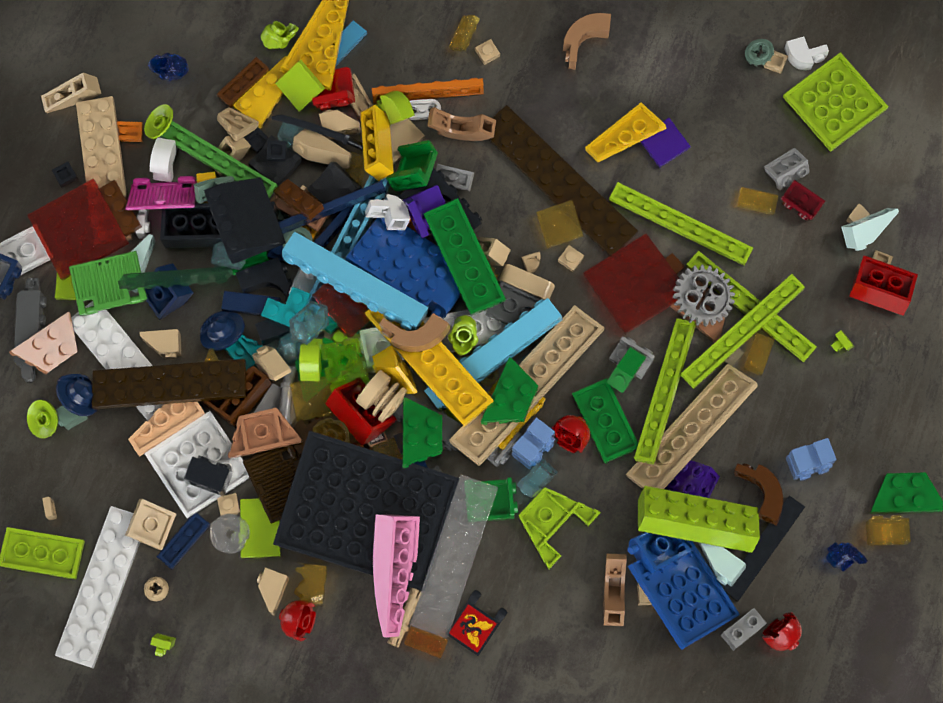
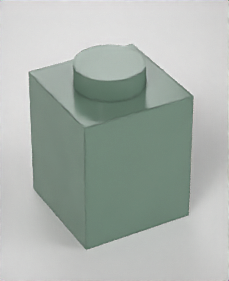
[56,405,88,430]

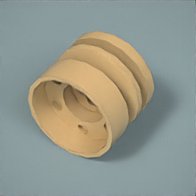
[356,370,407,422]

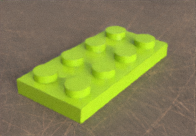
[0,527,85,580]

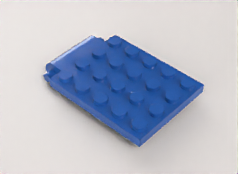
[345,218,461,318]
[628,532,740,650]

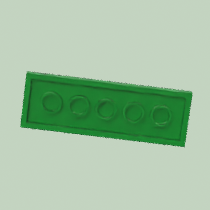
[423,198,506,316]

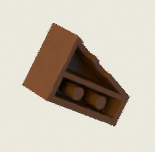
[203,366,272,428]

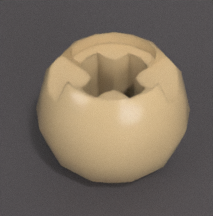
[144,576,169,602]

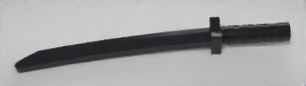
[271,114,363,151]

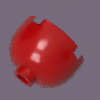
[551,415,590,453]
[279,600,316,641]
[762,612,802,651]

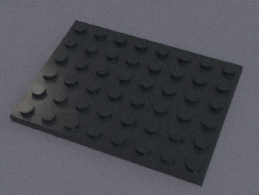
[273,431,459,591]

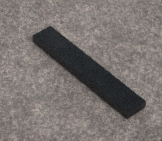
[723,495,805,602]

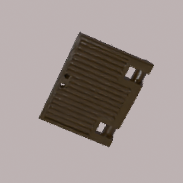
[243,445,300,524]

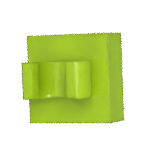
[831,330,855,352]
[150,633,176,657]

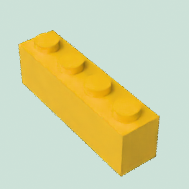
[360,105,394,181]

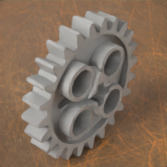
[672,265,735,327]

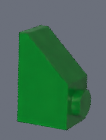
[607,347,647,393]

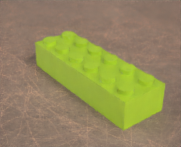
[638,486,760,553]

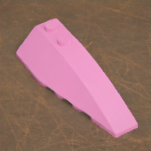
[373,515,420,637]

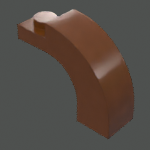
[734,463,783,526]

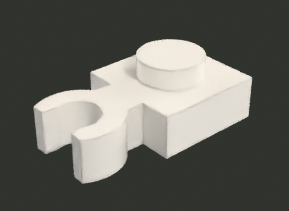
[136,209,150,239]

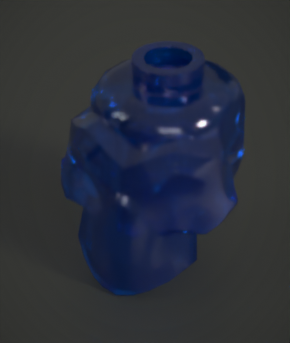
[148,53,188,81]
[826,542,868,572]

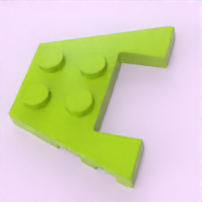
[518,487,601,570]

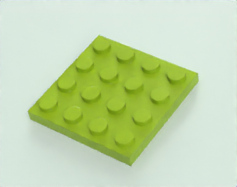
[783,52,889,152]

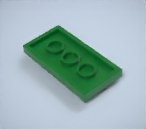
[572,378,638,464]

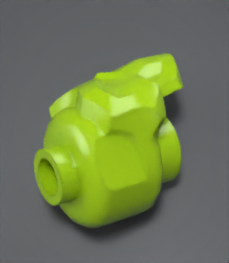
[260,21,299,49]
[448,315,479,355]

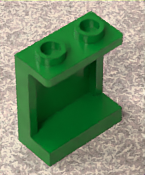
[386,140,438,192]
[464,477,518,522]

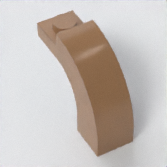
[563,13,611,69]
[427,107,496,141]
[379,313,451,352]
[603,554,627,626]

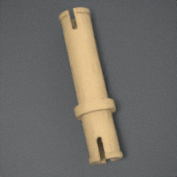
[387,588,422,648]

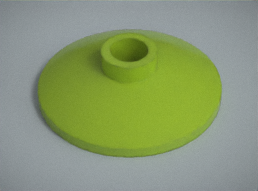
[144,104,173,139]
[27,400,58,438]

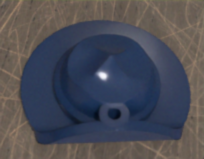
[200,311,245,351]
[56,374,98,416]

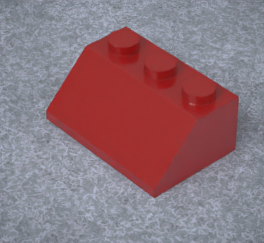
[849,255,918,316]
[325,378,397,445]

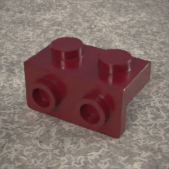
[780,180,826,221]

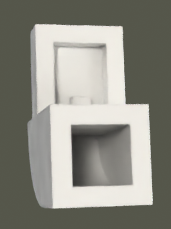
[784,36,829,71]
[150,138,176,182]
[365,194,410,230]

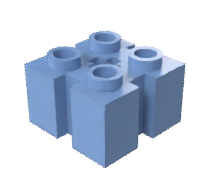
[512,417,555,470]
[786,438,837,481]

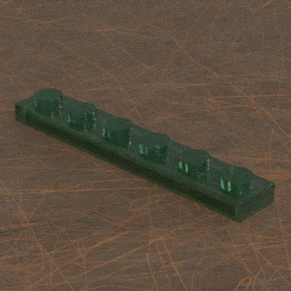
[118,266,233,290]

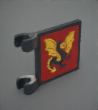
[446,590,508,656]

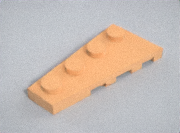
[128,402,205,457]

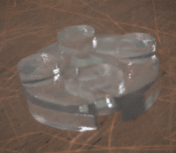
[210,514,250,554]

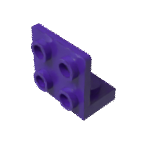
[403,185,446,238]
[664,460,720,498]

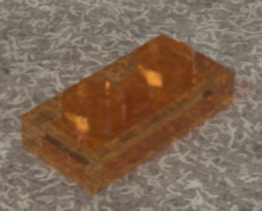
[404,625,448,659]

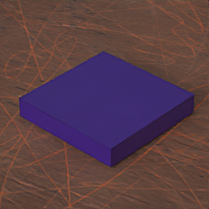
[640,118,691,168]

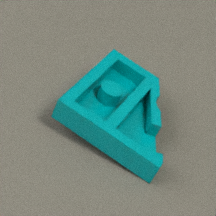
[224,335,263,370]

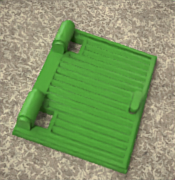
[69,251,147,316]

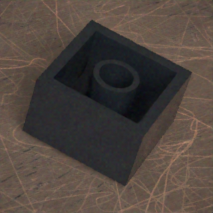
[184,455,232,497]

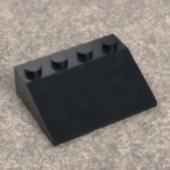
[204,177,286,264]

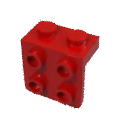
[312,67,355,110]

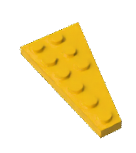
[281,0,349,91]

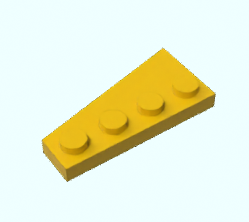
[233,56,287,129]
[585,103,666,162]

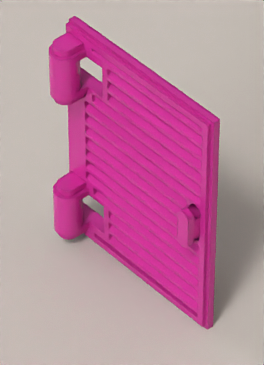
[126,176,197,210]

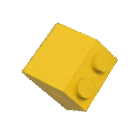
[372,345,417,394]

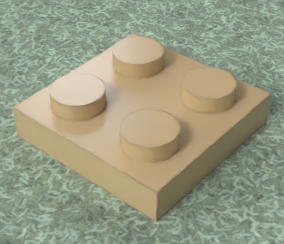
[125,499,176,550]

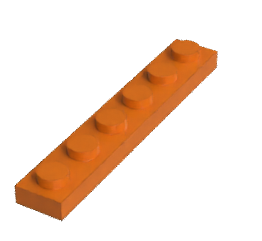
[372,78,484,104]

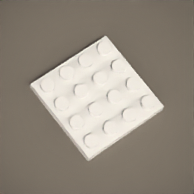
[144,411,249,519]

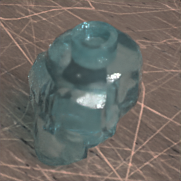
[275,328,305,364]

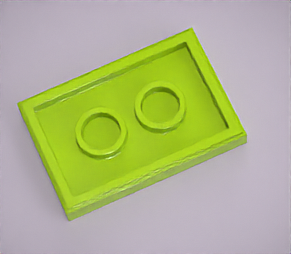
[240,498,281,558]

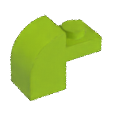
[376,91,415,124]
[299,338,323,381]

